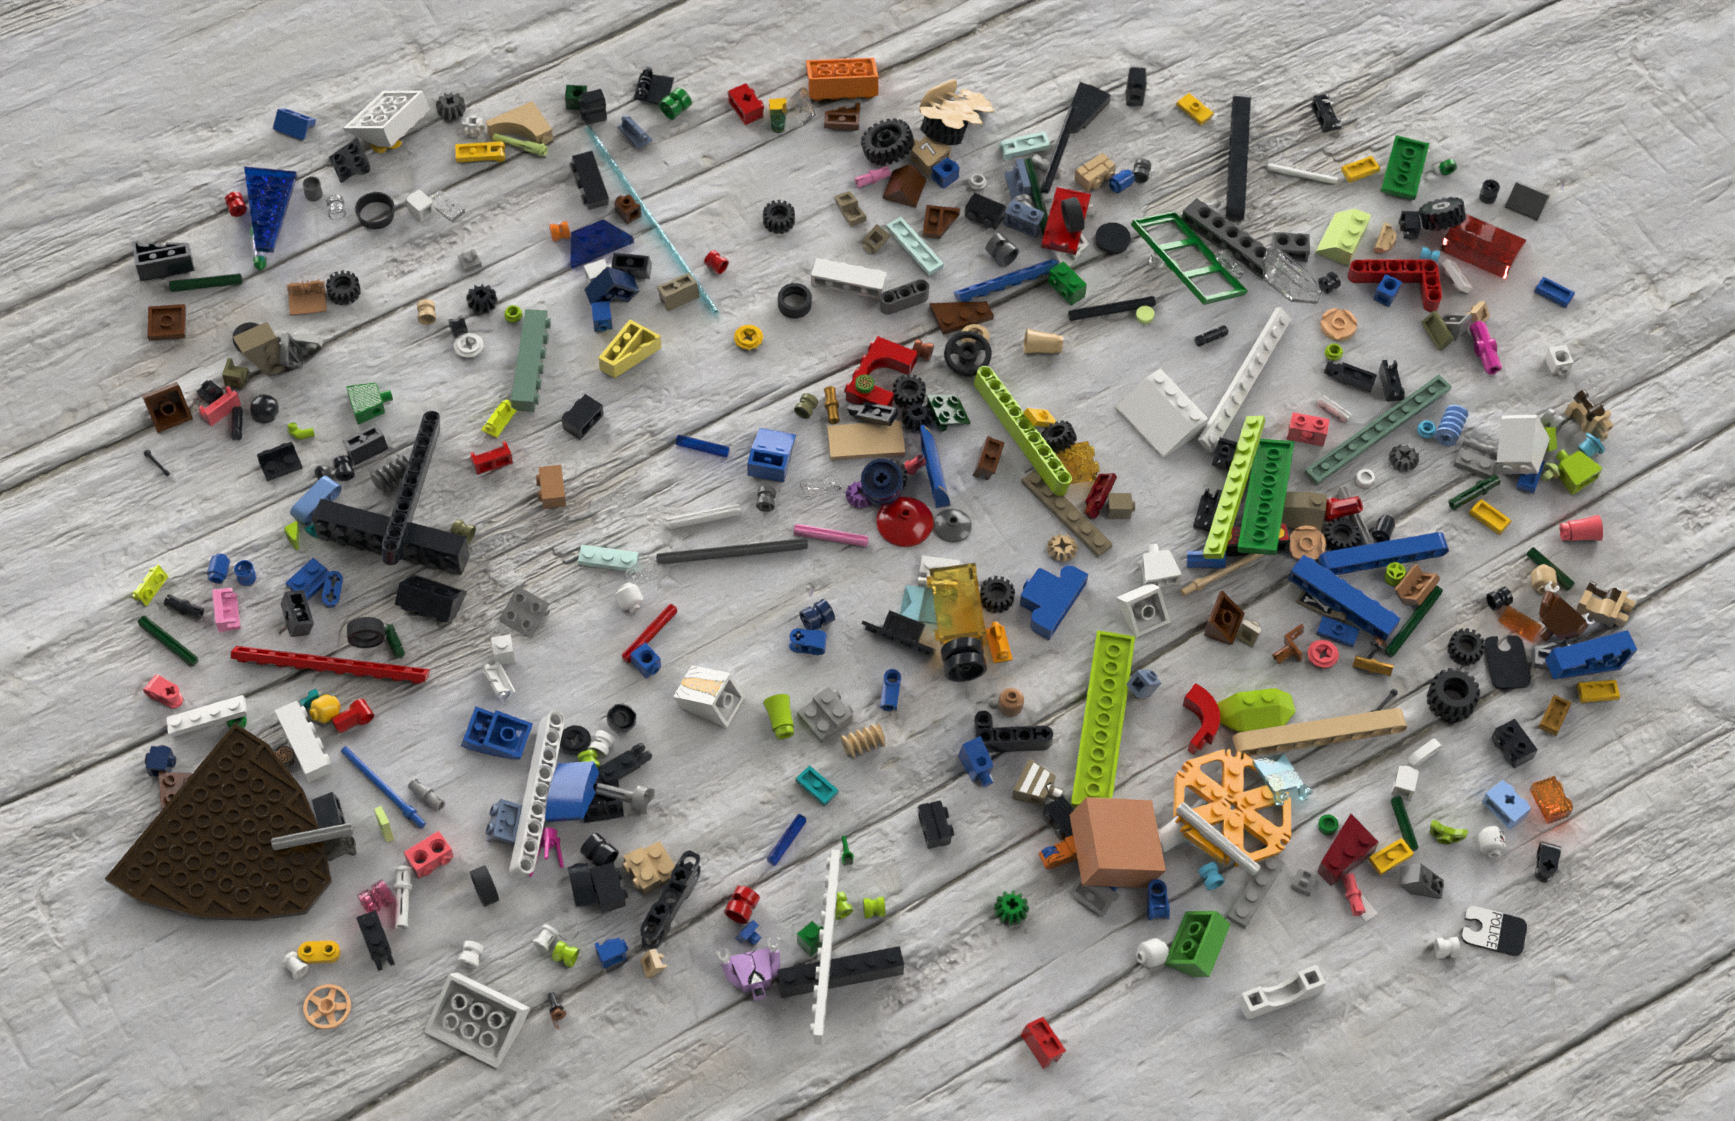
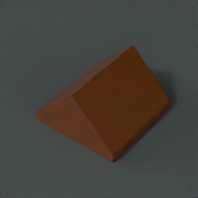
[882,164,927,208]
[1204,591,1245,645]

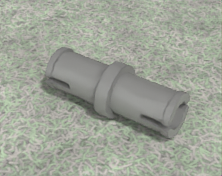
[408,778,446,812]

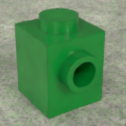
[797,921,824,957]

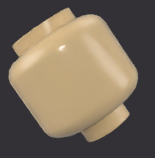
[1531,565,1557,594]

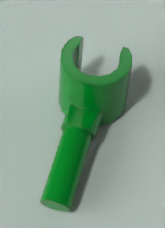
[841,835,854,866]

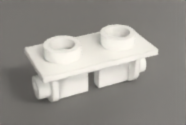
[483,661,515,704]

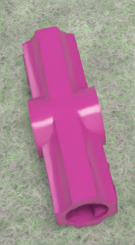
[1469,321,1502,375]

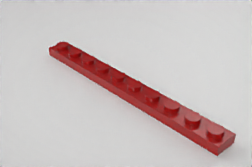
[230,646,430,684]

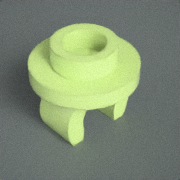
[1540,463,1560,482]

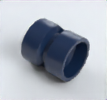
[799,599,835,630]

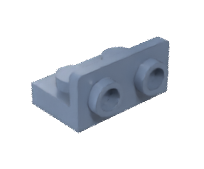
[1005,158,1031,200]
[1004,200,1044,238]
[485,799,522,845]

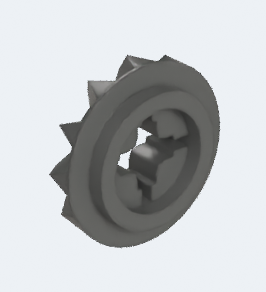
[1389,444,1419,471]

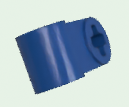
[789,628,827,655]
[1146,879,1170,920]

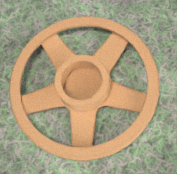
[303,984,351,1029]

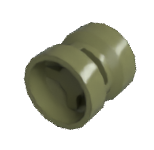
[794,393,819,419]
[450,519,476,544]

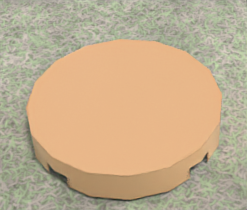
[1320,308,1357,341]
[1288,525,1326,561]

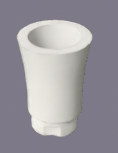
[1158,817,1189,853]

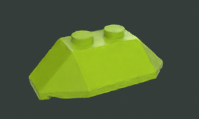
[1217,688,1296,733]

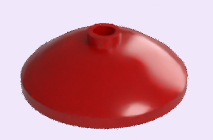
[876,497,933,547]

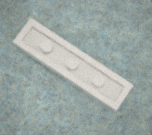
[167,695,248,738]

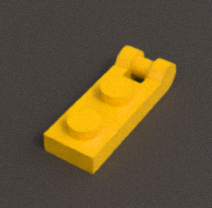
[455,142,506,163]

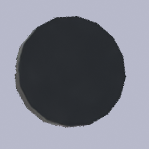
[1095,222,1131,254]

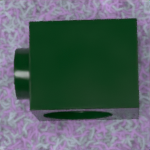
[565,85,588,110]

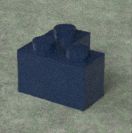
[584,267,639,305]

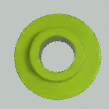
[504,305,523,323]
[1324,343,1343,361]

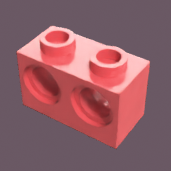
[404,831,454,879]

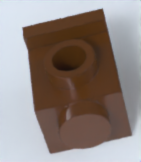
[614,194,642,224]

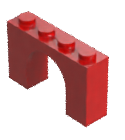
[844,336,918,407]

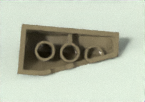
[1282,492,1327,533]

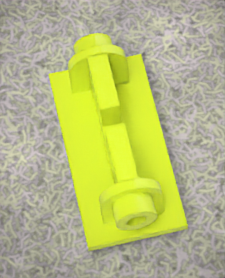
[481,399,517,438]
[132,564,169,606]

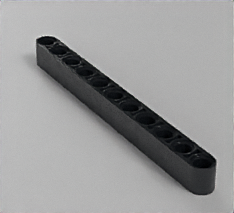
[382,411,440,565]

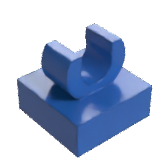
[735,920,762,945]

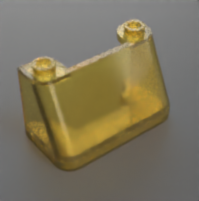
[926,563,987,646]

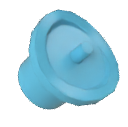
[1578,432,1605,458]

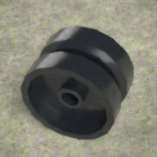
[940,637,987,682]

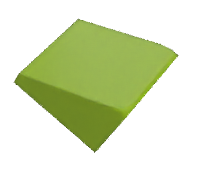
[284,521,300,550]

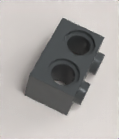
[1271,232,1310,262]

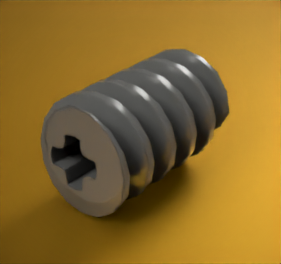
[370,455,408,493]

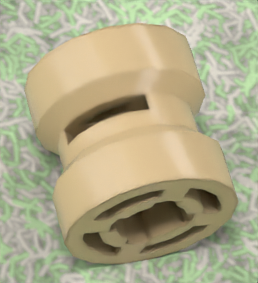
[417,299,436,325]

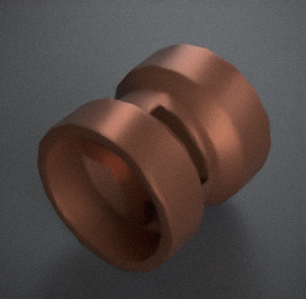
[912,339,934,361]

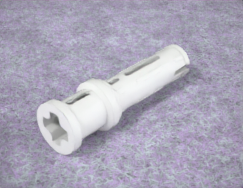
[394,866,413,930]

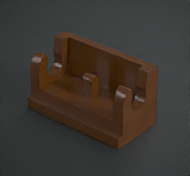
[972,436,1005,480]

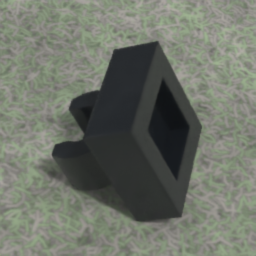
[196,380,224,405]

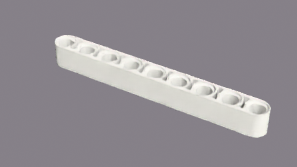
[510,711,564,879]

